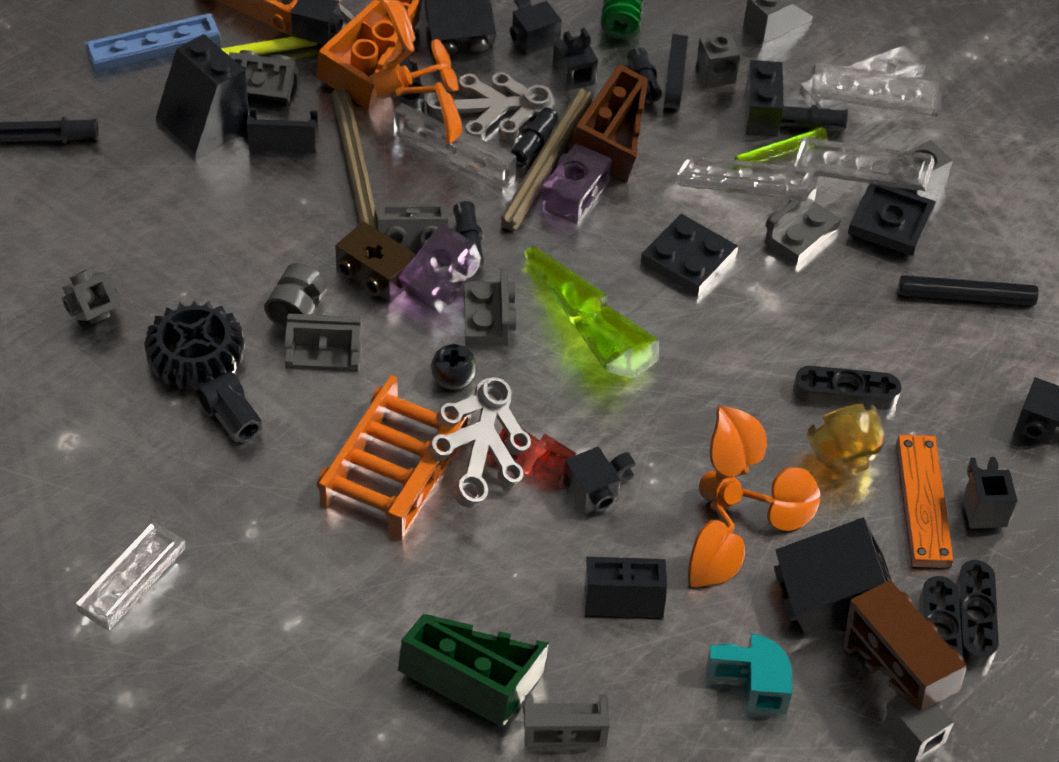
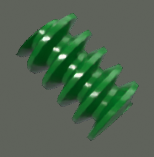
[600,0,643,40]

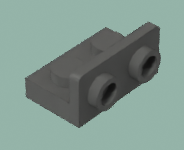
[229,50,298,103]
[765,185,841,265]
[378,204,449,252]
[464,269,516,346]

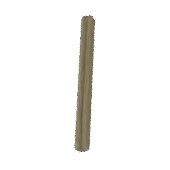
[332,88,378,230]
[500,88,593,231]

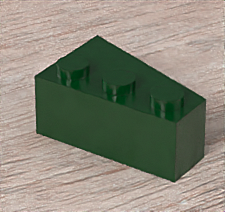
[398,614,549,727]

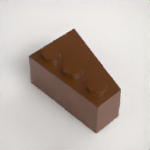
[568,64,648,183]
[843,580,966,711]

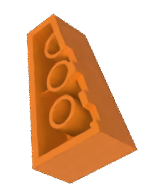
[316,0,422,111]

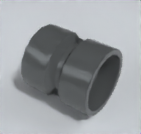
[264,263,328,330]

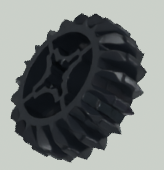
[144,300,245,392]

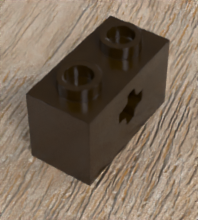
[335,221,417,303]

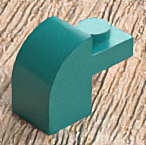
[706,634,792,714]

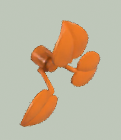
[372,0,463,145]
[688,406,821,588]

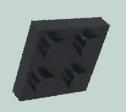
[848,179,936,256]
[640,213,738,296]

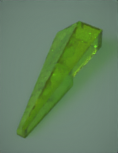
[525,245,659,378]

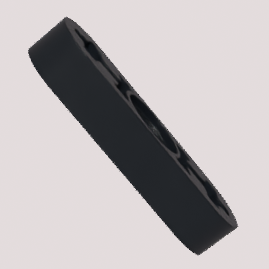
[663,34,688,110]
[793,366,902,410]
[956,560,999,667]
[920,576,963,658]

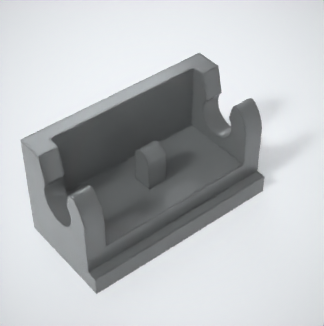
[285,314,362,371]
[523,695,610,747]

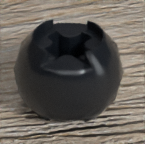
[430,343,477,390]

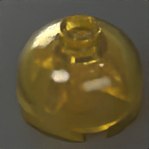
[806,404,885,474]

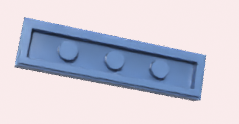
[85,13,221,72]

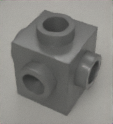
[62,269,120,324]

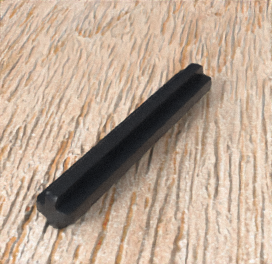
[898,275,1039,306]

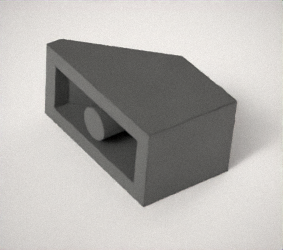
[743,0,812,44]

